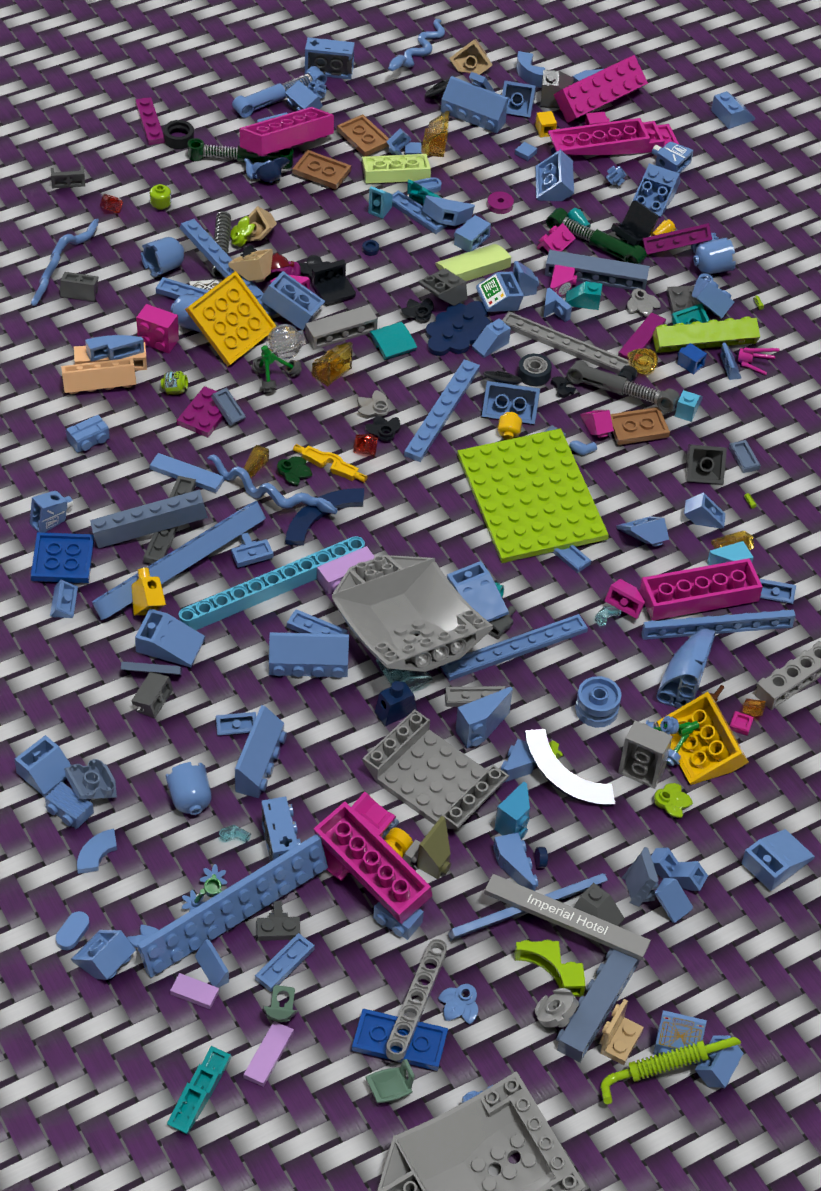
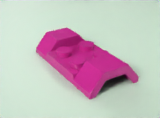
[323,792,396,881]

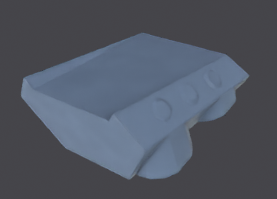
[64,759,117,799]
[622,847,659,907]

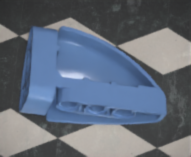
[656,628,716,708]

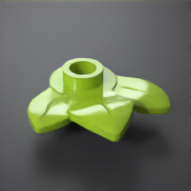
[230,216,255,247]
[654,783,693,818]

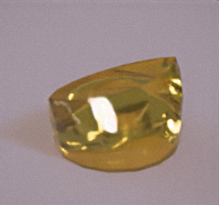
[627,348,658,374]

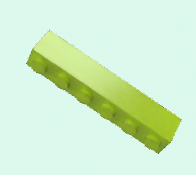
[653,316,760,353]

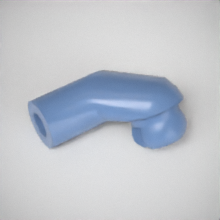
[569,440,597,455]

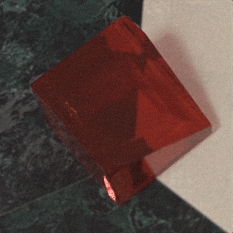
[100,194,123,213]
[353,434,378,455]

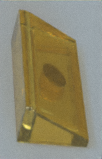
[711,530,754,550]

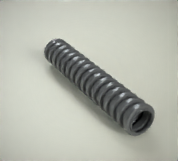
[212,211,231,278]

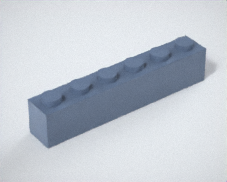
[545,250,650,290]
[90,490,208,548]
[556,948,640,1063]

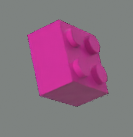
[136,304,179,353]

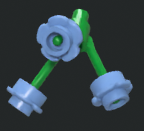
[646,716,700,767]

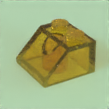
[422,111,450,157]
[312,342,353,386]

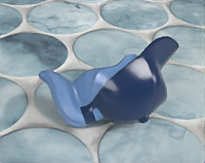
[244,157,290,183]

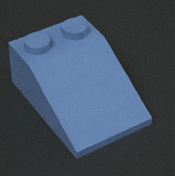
[455,686,513,748]

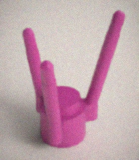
[738,348,780,375]

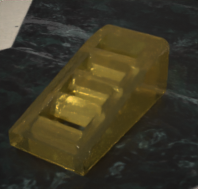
[244,445,269,478]

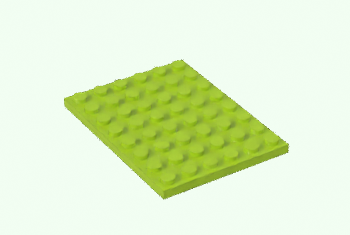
[457,428,609,563]

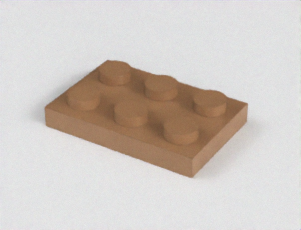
[337,114,389,157]
[292,150,351,189]
[610,407,670,445]

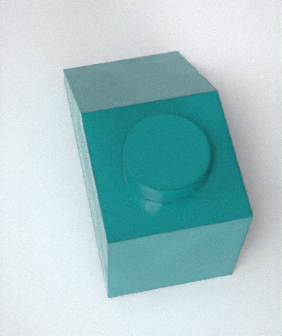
[565,281,602,310]

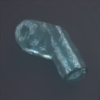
[595,606,621,626]
[219,825,251,843]

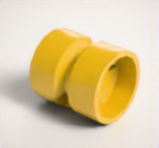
[384,827,413,858]

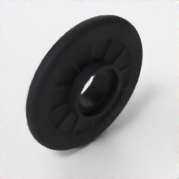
[425,78,450,97]
[484,371,522,383]

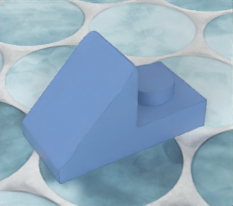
[543,287,572,322]

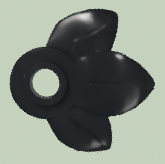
[299,255,330,281]
[401,298,434,322]
[365,415,400,441]

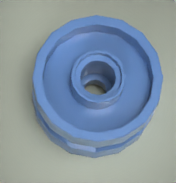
[575,676,622,728]

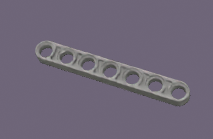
[386,939,447,1061]

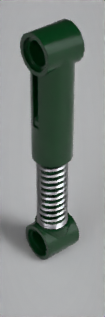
[188,138,293,169]
[546,208,647,264]

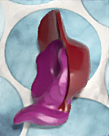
[271,253,301,276]

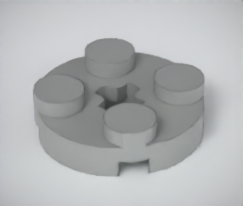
[535,988,579,1027]

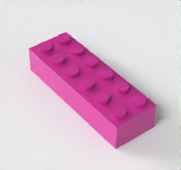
[553,55,648,123]
[239,107,334,156]
[639,558,763,621]
[313,802,433,924]

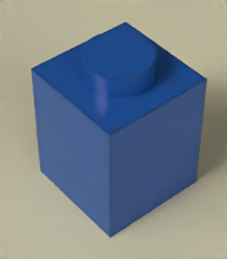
[677,343,707,375]

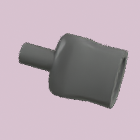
[489,606,516,637]

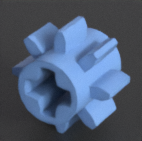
[307,79,326,99]
[606,166,626,186]

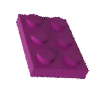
[177,386,235,438]

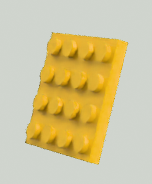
[185,271,277,367]

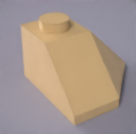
[449,39,492,75]
[247,206,277,241]
[228,249,273,282]

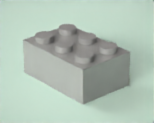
[618,720,673,789]

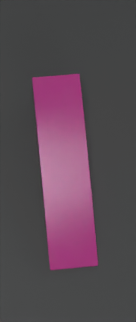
[548,118,679,155]

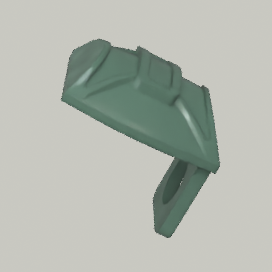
[263,985,298,1022]
[365,1059,415,1103]

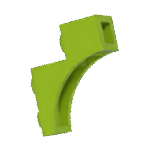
[514,940,585,997]

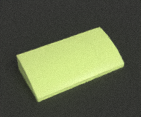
[362,154,431,183]
[435,244,512,281]

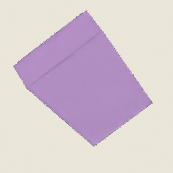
[170,973,219,1009]

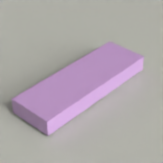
[244,1021,294,1087]

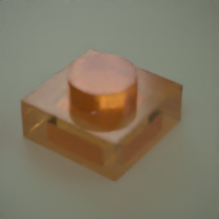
[743,699,766,717]

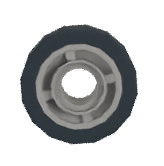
[518,353,552,386]

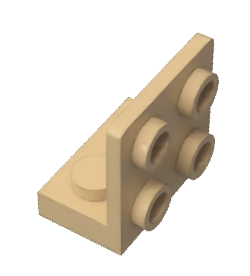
[599,999,644,1065]

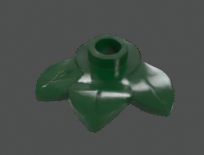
[277,456,313,486]

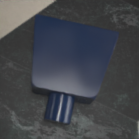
[375,681,417,726]

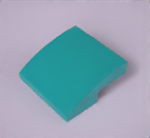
[370,322,417,360]

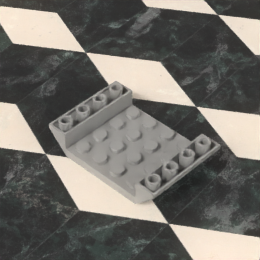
[362,709,509,829]

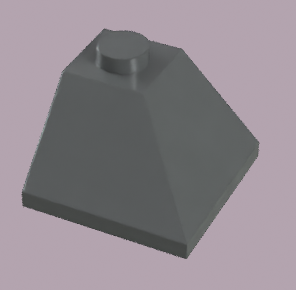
[540,70,574,108]
[687,444,727,484]
[573,883,624,947]

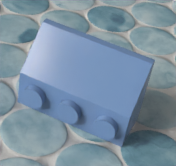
[536,149,574,201]
[260,271,325,330]
[482,381,540,424]

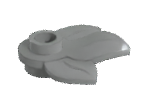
[627,288,661,317]
[358,390,390,416]

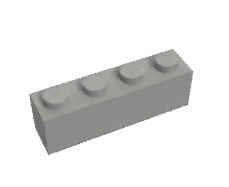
[305,305,378,350]

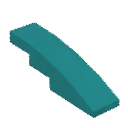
[167,1046,232,1134]

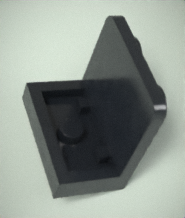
[611,200,659,246]
[312,259,356,305]

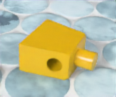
[131,568,166,616]

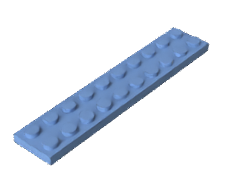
[137,834,328,978]

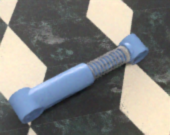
[232,66,327,118]

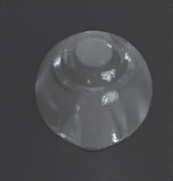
[266,324,306,359]

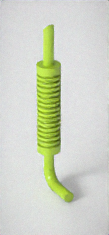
[601,1037,741,1104]

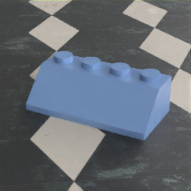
[441,76,508,133]
[269,632,349,678]
[235,705,287,798]

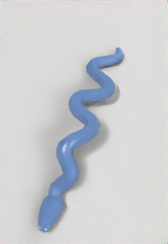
[388,19,445,71]
[31,219,99,306]
[208,454,338,514]

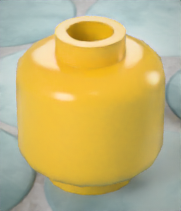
[497,412,522,440]

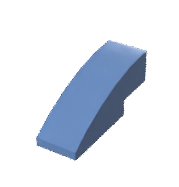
[85,335,144,362]

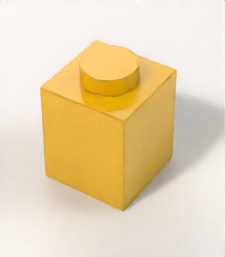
[535,111,557,138]

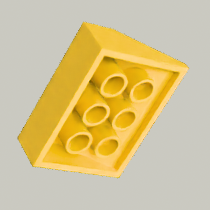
[657,692,749,785]

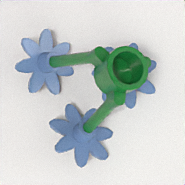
[182,864,227,912]

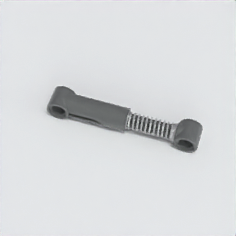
[567,360,680,413]

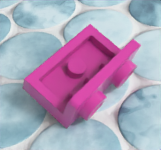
[536,223,576,252]

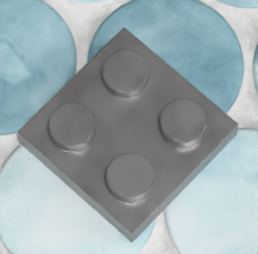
[667,286,707,313]

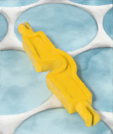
[293,444,368,483]

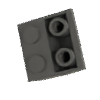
[418,268,468,305]

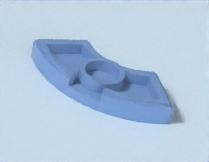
[77,829,117,874]

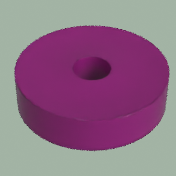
[487,192,514,214]

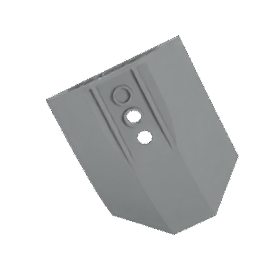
[332,555,493,672]
[377,1071,586,1191]

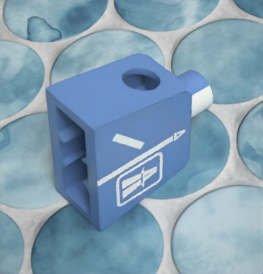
[652,142,693,173]
[30,491,73,533]

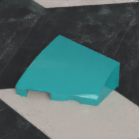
[407,180,442,205]

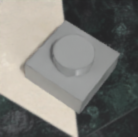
[403,839,421,865]

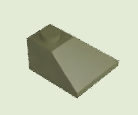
[417,816,451,879]

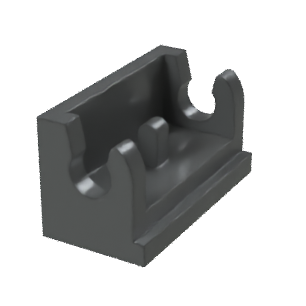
[51,166,85,189]
[60,272,99,301]
[131,672,173,719]

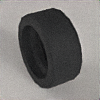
[163,120,194,149]

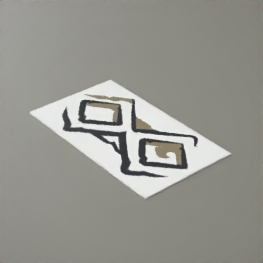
[189,279,222,291]

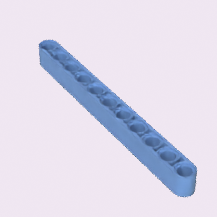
[92,501,266,620]

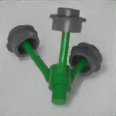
[252,345,302,392]

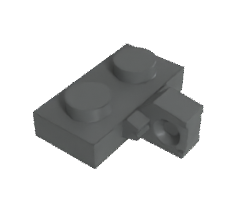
[257,901,300,941]

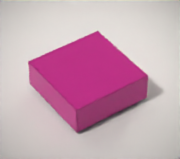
[729,711,754,736]

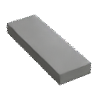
[445,686,505,707]

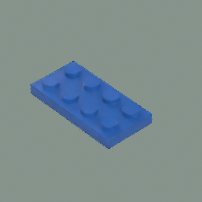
[352,1009,448,1071]

